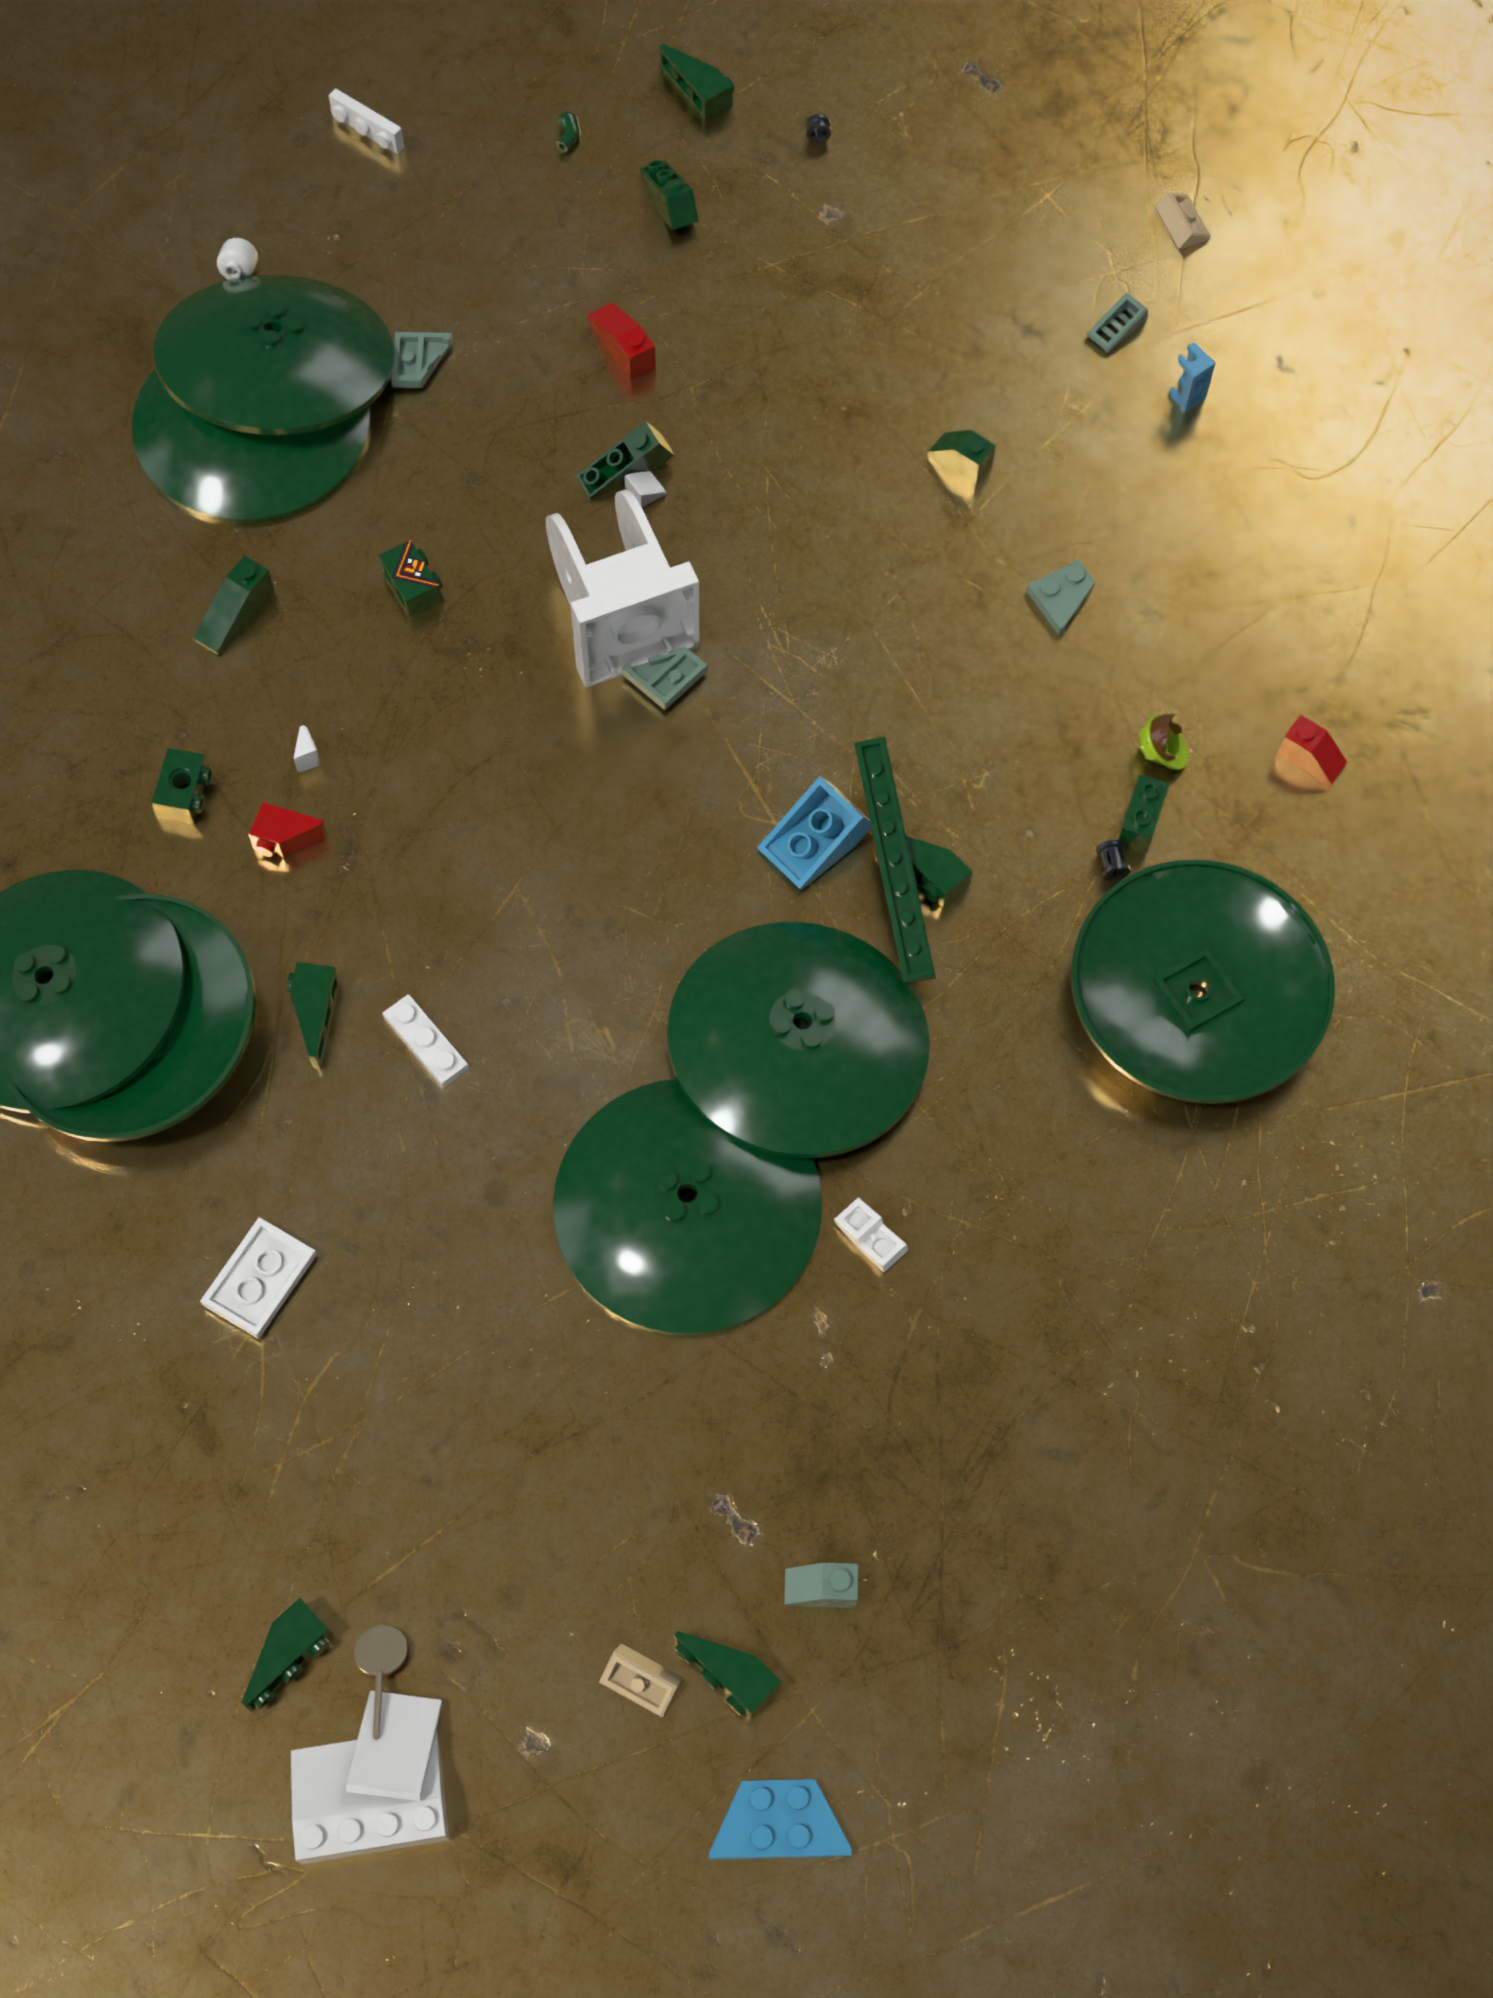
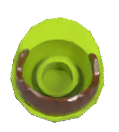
[1138,713,1188,771]

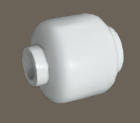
[216,238,258,280]

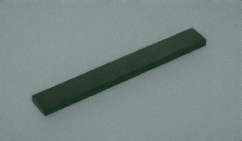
[854,736,936,985]

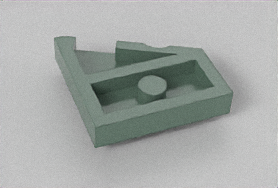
[391,332,453,388]
[1027,559,1095,635]
[622,647,708,710]

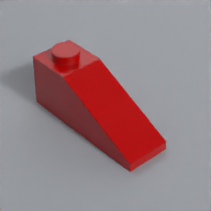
[587,303,656,380]

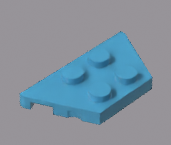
[709,1779,852,1860]

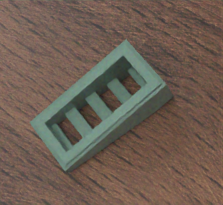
[1087,292,1148,353]

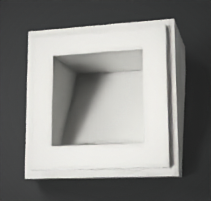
[625,471,666,508]
[294,725,320,773]

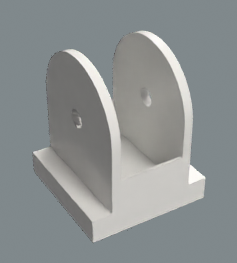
[546,489,700,688]

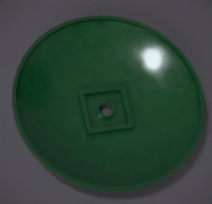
[153,275,394,435]
[132,368,370,524]
[1071,859,1335,1104]
[0,870,185,1113]
[6,894,256,1142]
[667,922,930,1158]
[553,1079,822,1336]

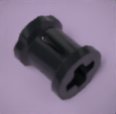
[1096,839,1131,881]

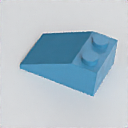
[757,776,871,890]

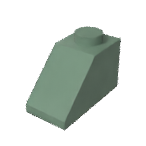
[784,1563,858,1608]

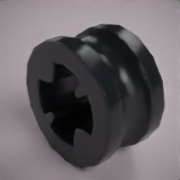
[805,114,831,143]

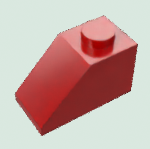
[1277,714,1348,787]
[248,802,327,858]

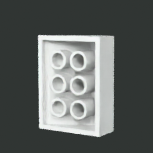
[291,1731,449,1864]

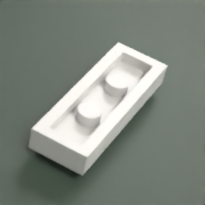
[328,88,404,154]
[382,994,469,1088]

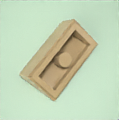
[1156,192,1211,248]
[599,1644,683,1717]

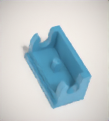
[1170,342,1216,413]

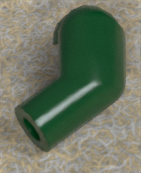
[556,111,581,152]

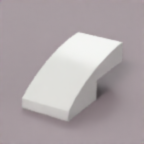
[834,1197,908,1272]

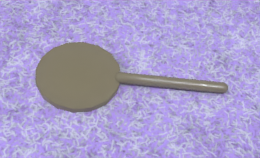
[354,1625,408,1740]

